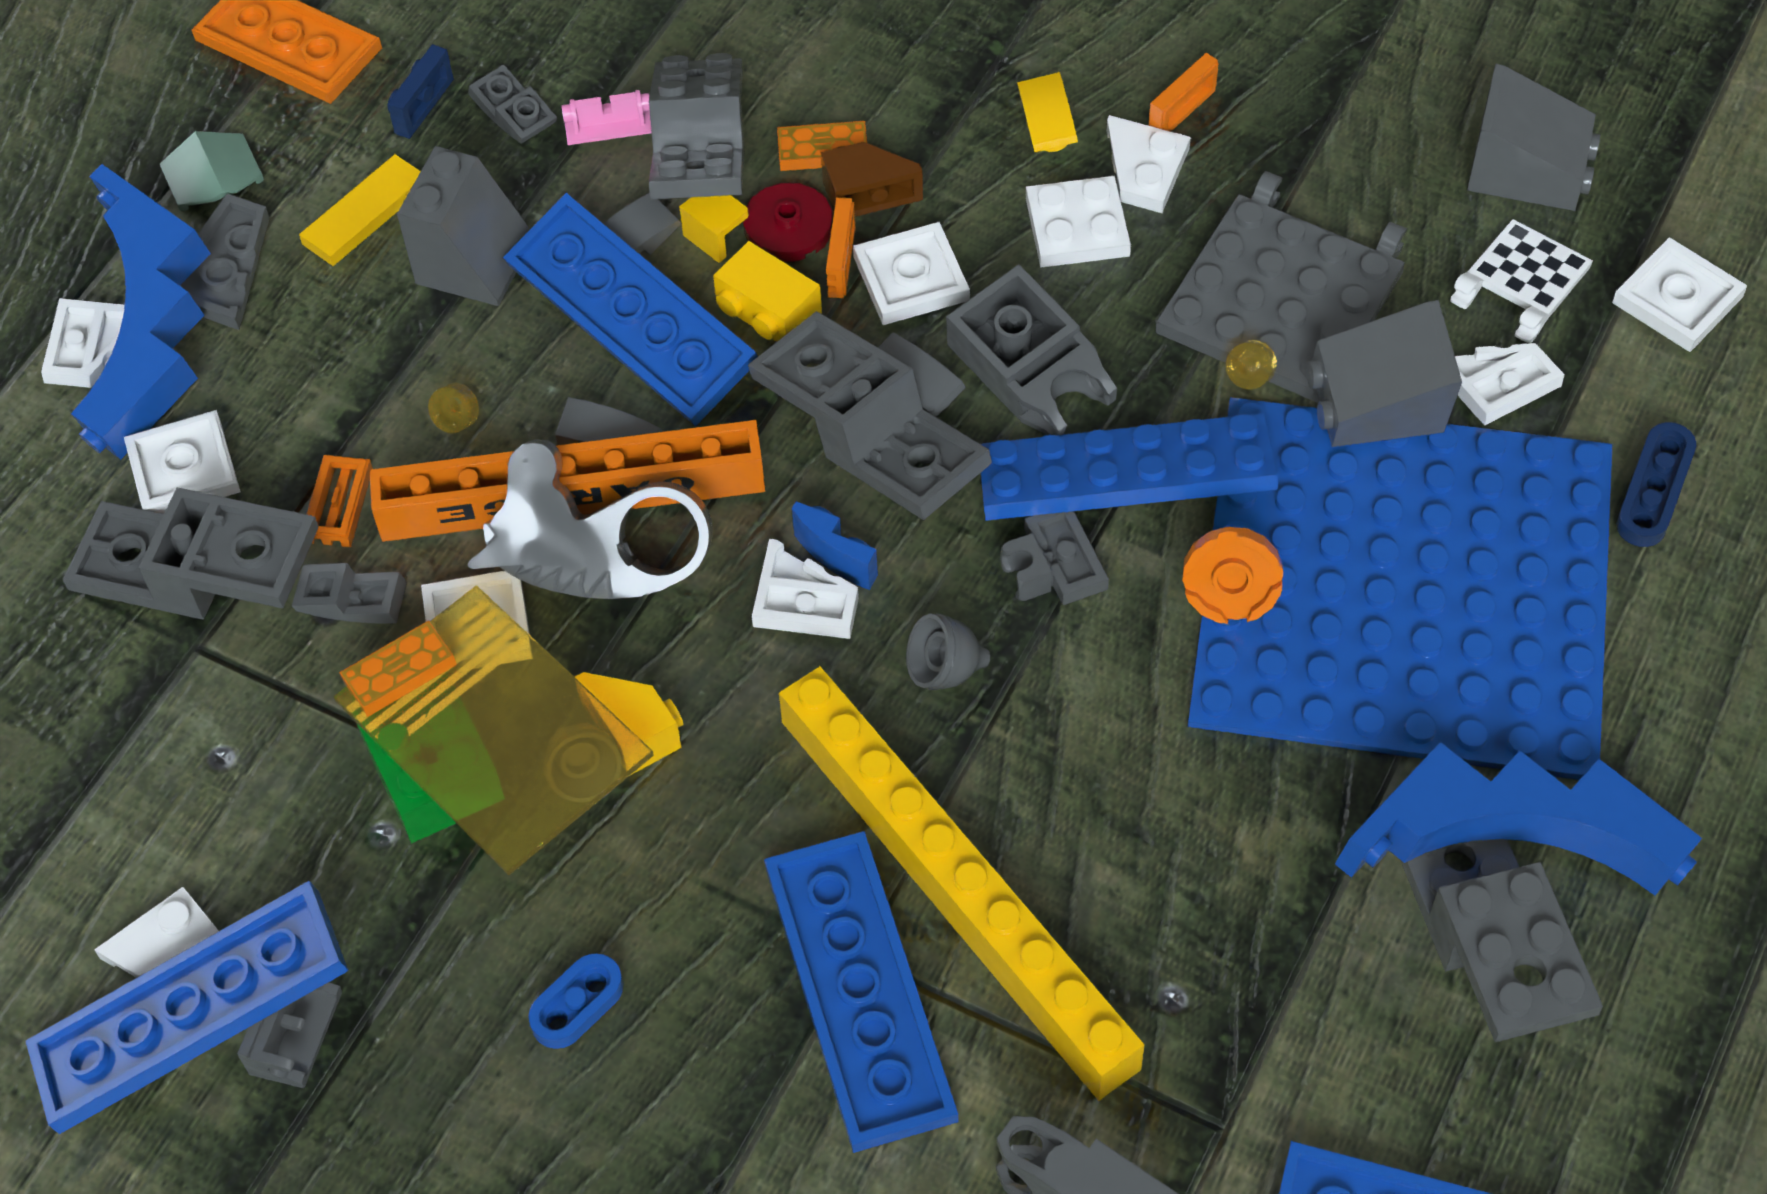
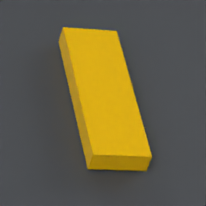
[299,154,421,266]

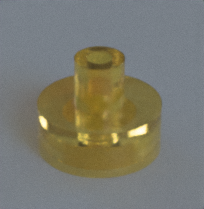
[1226,340,1277,389]
[428,383,479,433]

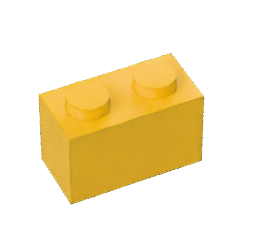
[713,241,822,342]

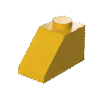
[575,672,683,776]

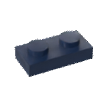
[387,44,454,139]

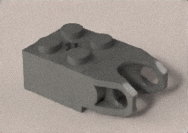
[946,264,1117,435]
[996,1116,1178,1194]

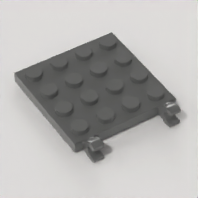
[1156,171,1407,403]

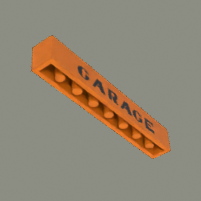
[370,420,765,542]

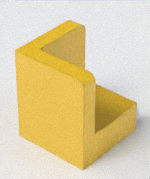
[679,195,749,263]

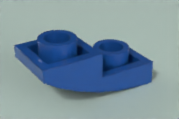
[792,501,878,590]

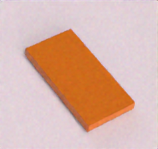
[192,0,382,104]

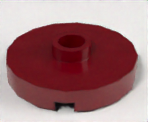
[743,183,833,262]

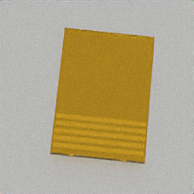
[333,585,654,875]

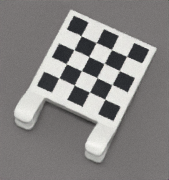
[1450,219,1593,343]

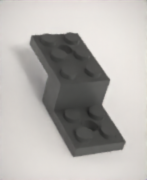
[649,53,745,199]
[748,311,992,520]
[63,487,319,620]
[1400,839,1603,1042]

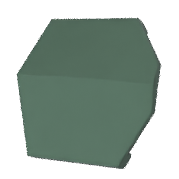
[160,131,264,211]

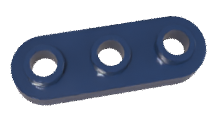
[1616,422,1696,547]

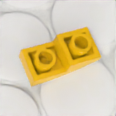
[1017,72,1078,152]

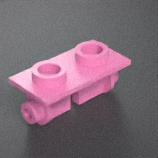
[561,90,651,145]

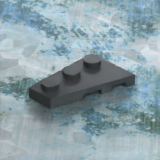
[180,193,270,330]

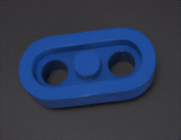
[529,954,623,1049]

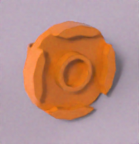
[1182,527,1283,624]

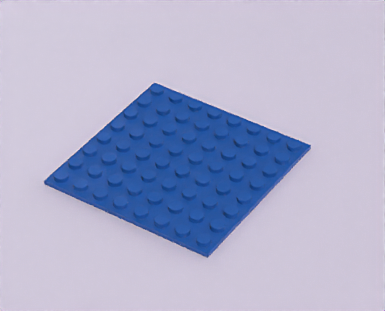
[1188,397,1612,780]

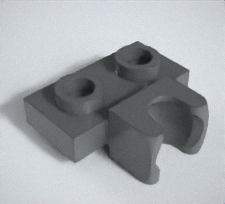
[1000,511,1109,605]

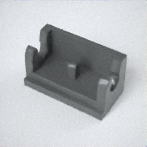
[237,982,342,1088]

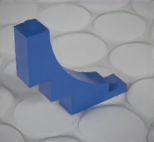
[71,164,211,460]
[1335,742,1702,895]

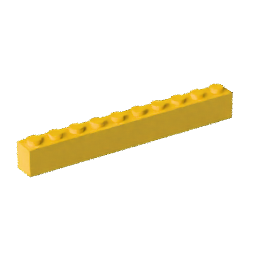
[779,666,1145,1101]

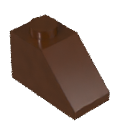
[821,142,923,217]

